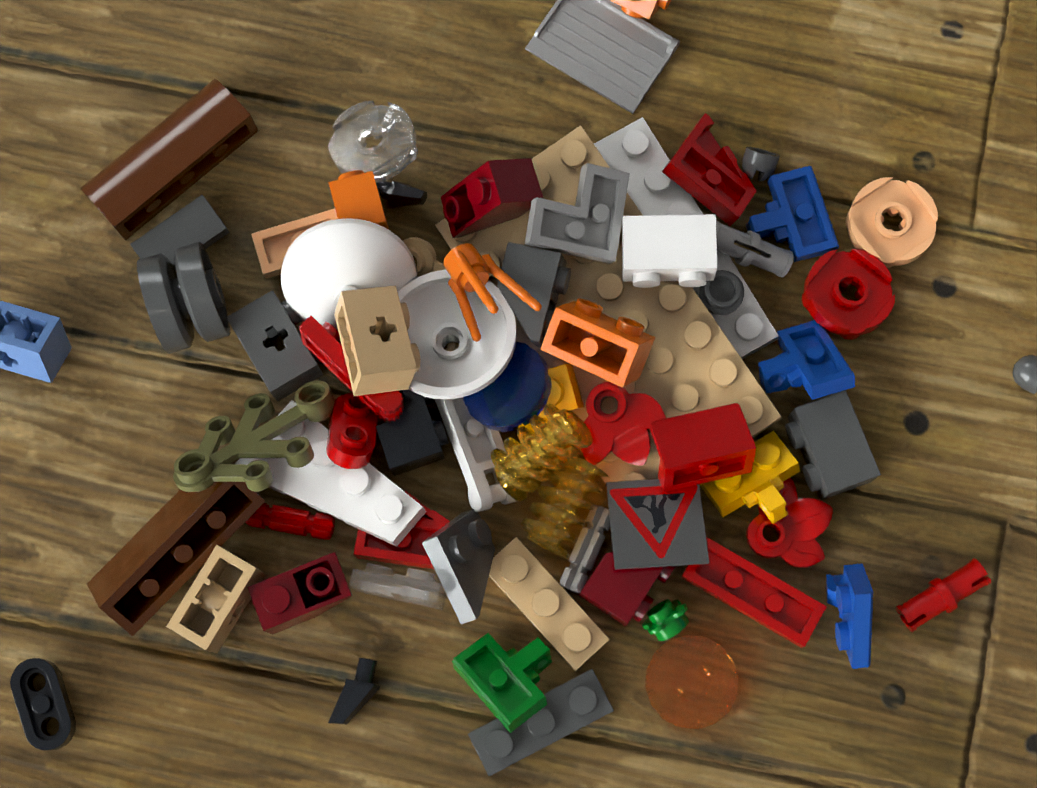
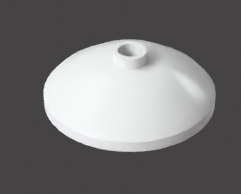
[281,218,417,331]
[398,270,517,399]

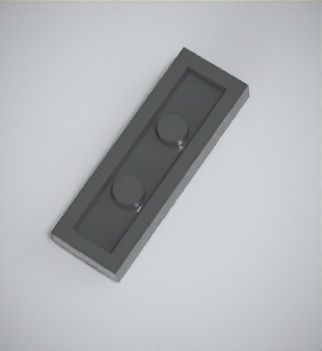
[468,669,614,776]

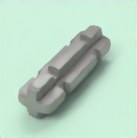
[560,505,610,594]

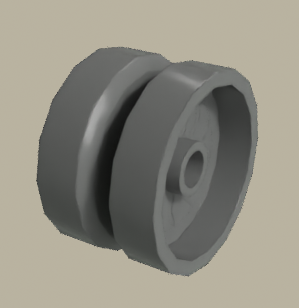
[137,241,231,354]

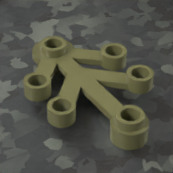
[173,381,335,492]

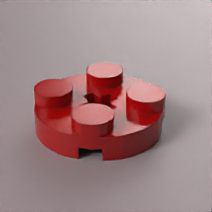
[801,248,895,340]

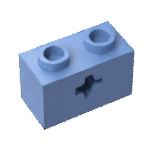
[0,301,72,383]

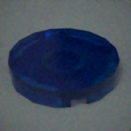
[463,342,552,432]

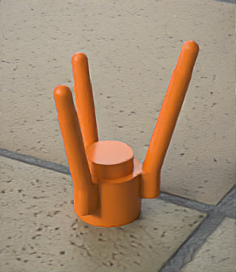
[443,243,542,342]

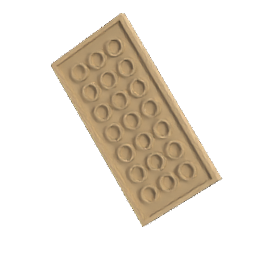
[435,125,782,484]

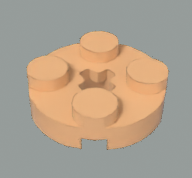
[846,177,938,268]

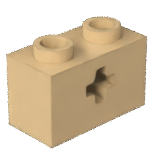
[334,285,420,396]
[166,545,266,654]

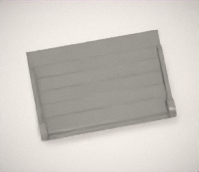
[525,0,680,114]

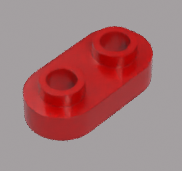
[326,393,378,469]

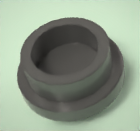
[699,270,744,315]

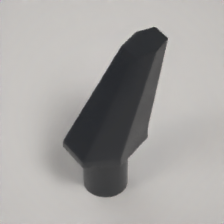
[376,178,427,208]
[328,658,380,725]

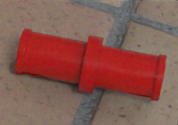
[895,558,991,632]

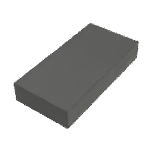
[130,195,230,270]

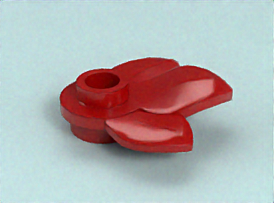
[578,382,666,466]
[746,478,833,568]

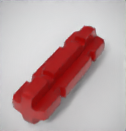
[245,503,335,540]

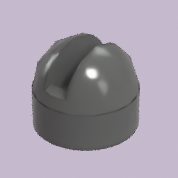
[742,147,780,181]
[1012,355,1037,394]

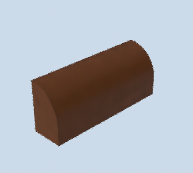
[80,79,258,241]
[87,482,265,636]

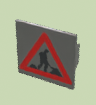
[606,479,709,570]

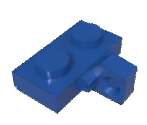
[746,166,839,262]
[758,320,855,400]
[826,563,873,669]

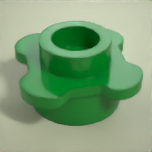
[642,599,689,641]

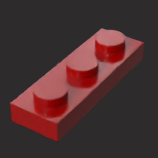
[681,537,827,648]

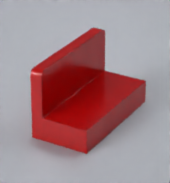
[650,403,756,492]

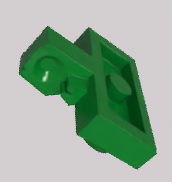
[452,633,552,733]

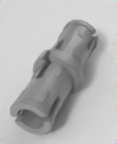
[716,220,794,277]

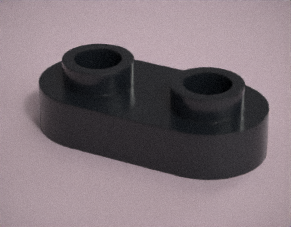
[10,658,76,750]

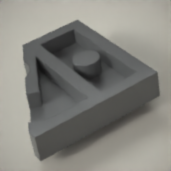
[422,509,495,625]

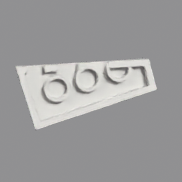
[235,400,427,547]

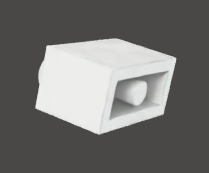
[622,214,717,288]

